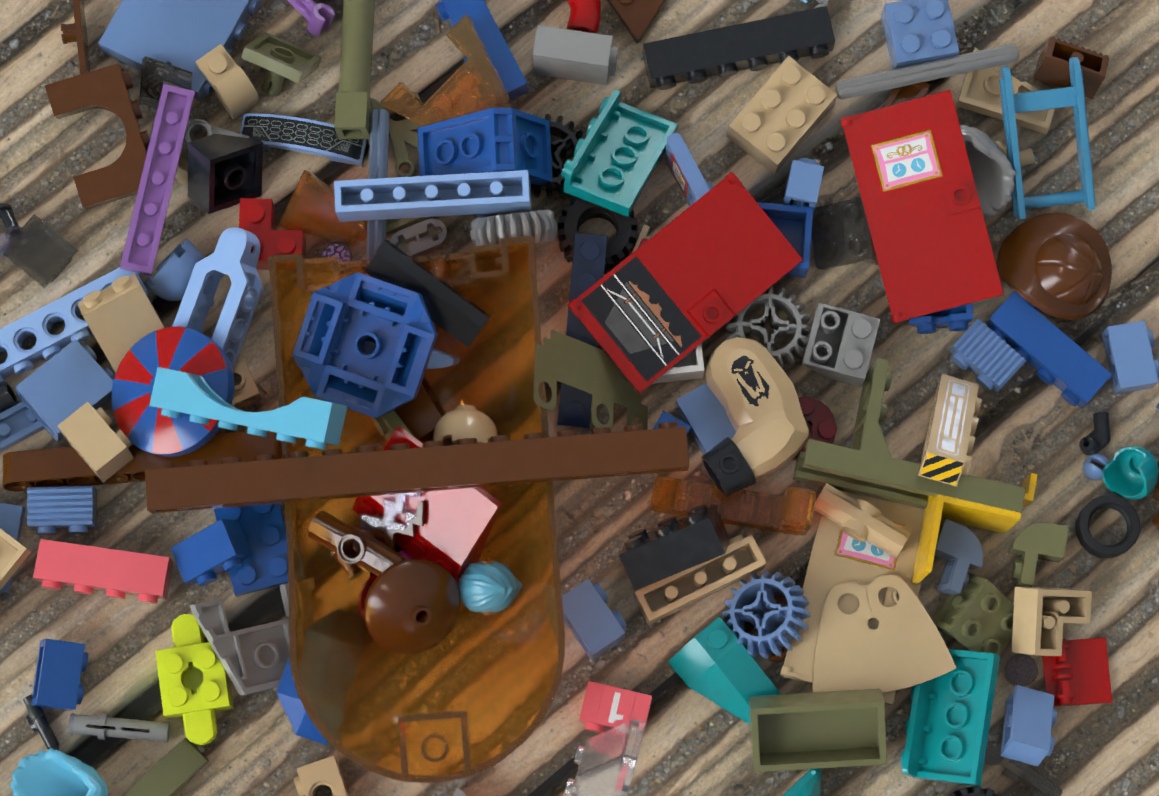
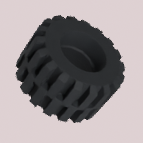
[558,196,638,274]

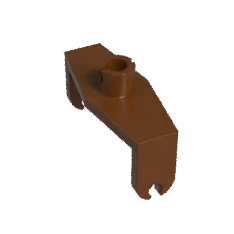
[61,0,124,74]

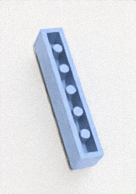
[334,170,532,222]

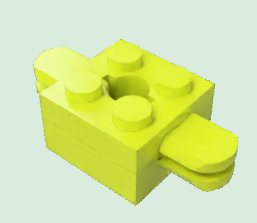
[155,614,234,745]

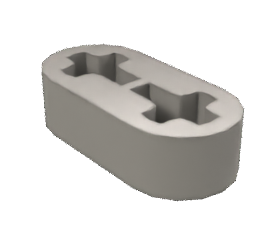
[390,218,447,259]

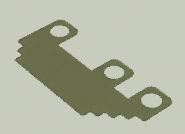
[534,329,648,431]

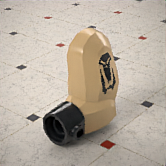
[701,337,809,497]

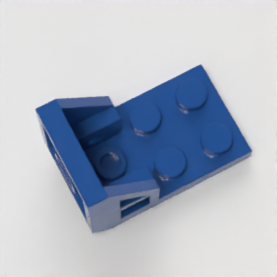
[418,108,553,185]

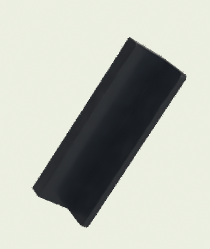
[365,239,491,346]

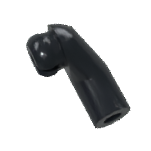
[1079,412,1111,456]

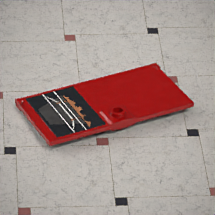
[567,172,803,394]

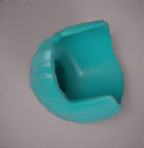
[1102,445,1159,500]

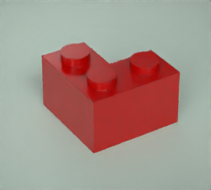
[239,198,306,271]

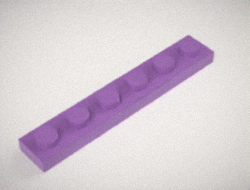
[120,84,195,276]

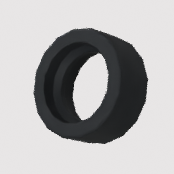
[1076,495,1140,558]

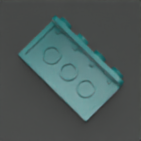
[561,89,678,217]
[900,649,1000,786]

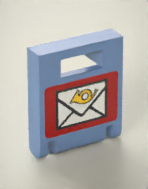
[664,133,713,207]

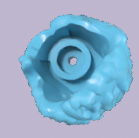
[10,748,108,796]

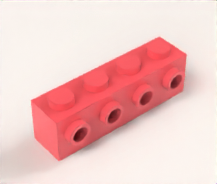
[33,539,173,604]

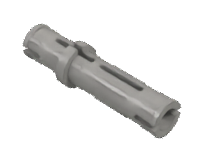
[68,713,170,743]

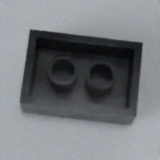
[619,504,730,590]

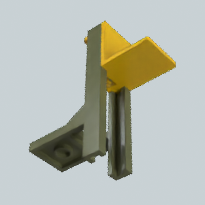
[793,358,1037,584]

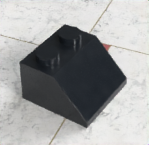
[187,134,263,214]

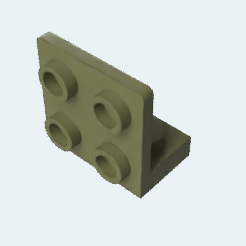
[932,572,1014,656]

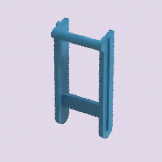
[999,57,1096,219]

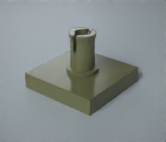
[241,32,322,96]

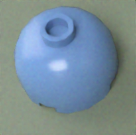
[144,238,204,301]

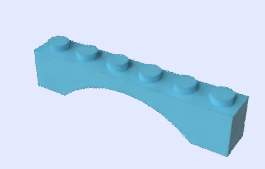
[149,367,347,450]

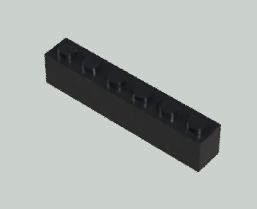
[642,6,835,90]

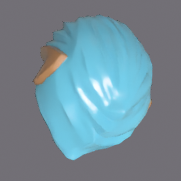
[457,560,523,615]

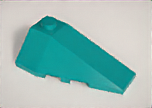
[668,617,781,725]

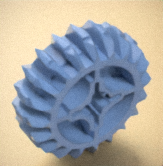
[722,570,811,659]

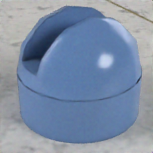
[1083,454,1109,481]

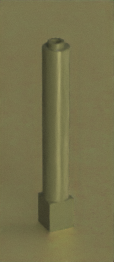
[334,0,375,139]

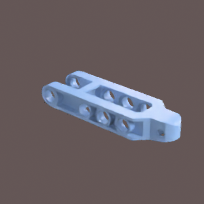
[172,227,263,371]

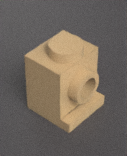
[232,359,262,409]

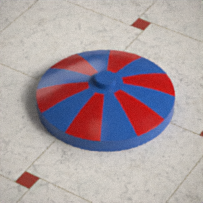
[112,327,234,457]

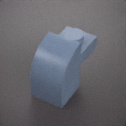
[935,519,983,595]

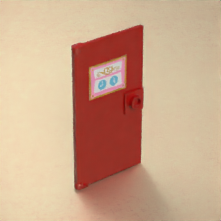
[840,90,1004,323]

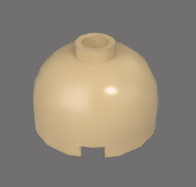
[433,405,497,446]

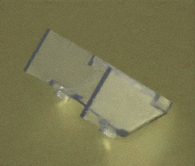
[564,719,646,796]

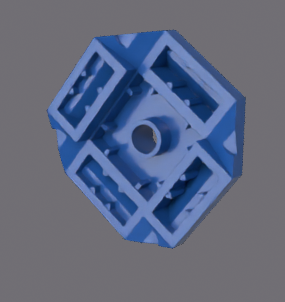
[292,272,438,418]

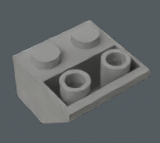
[802,302,880,387]

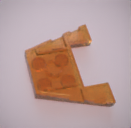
[380,14,512,126]

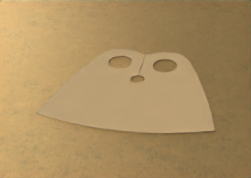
[812,575,957,693]

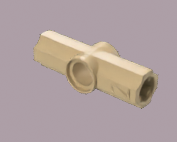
[812,483,911,558]

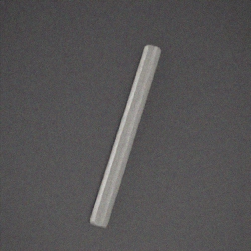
[835,44,1019,100]

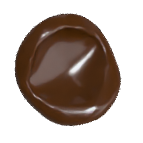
[997,212,1112,321]

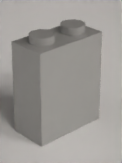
[532,25,618,85]

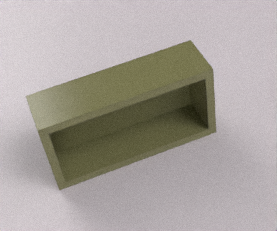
[748,689,887,772]

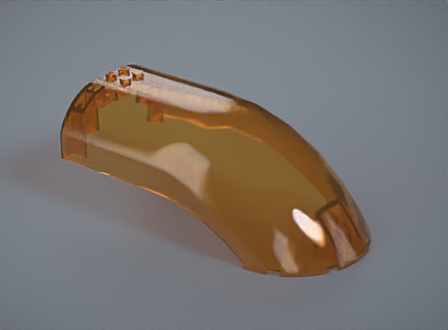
[268,236,565,783]

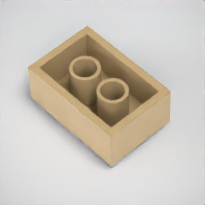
[727,56,838,175]

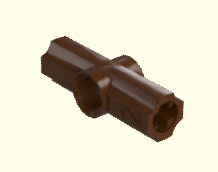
[308,510,406,576]

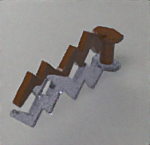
[329,492,425,581]

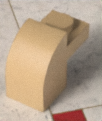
[195,44,259,120]

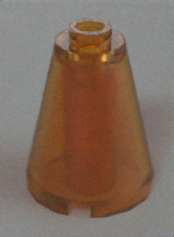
[279,170,367,245]

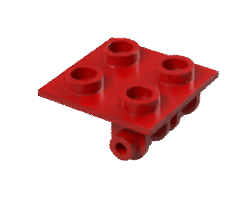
[1042,638,1112,707]

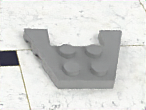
[190,578,312,696]

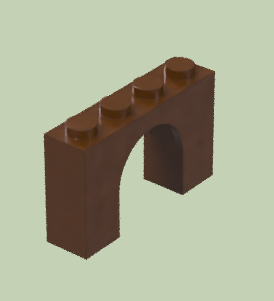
[45,63,150,210]

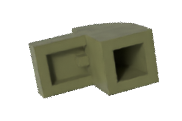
[1008,523,1069,587]

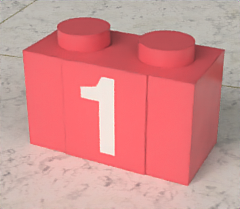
[579,681,652,741]

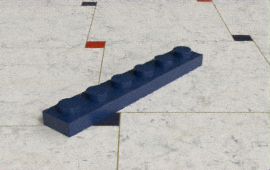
[557,233,608,428]

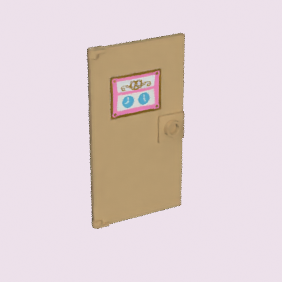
[780,490,924,705]

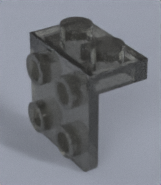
[812,197,879,270]

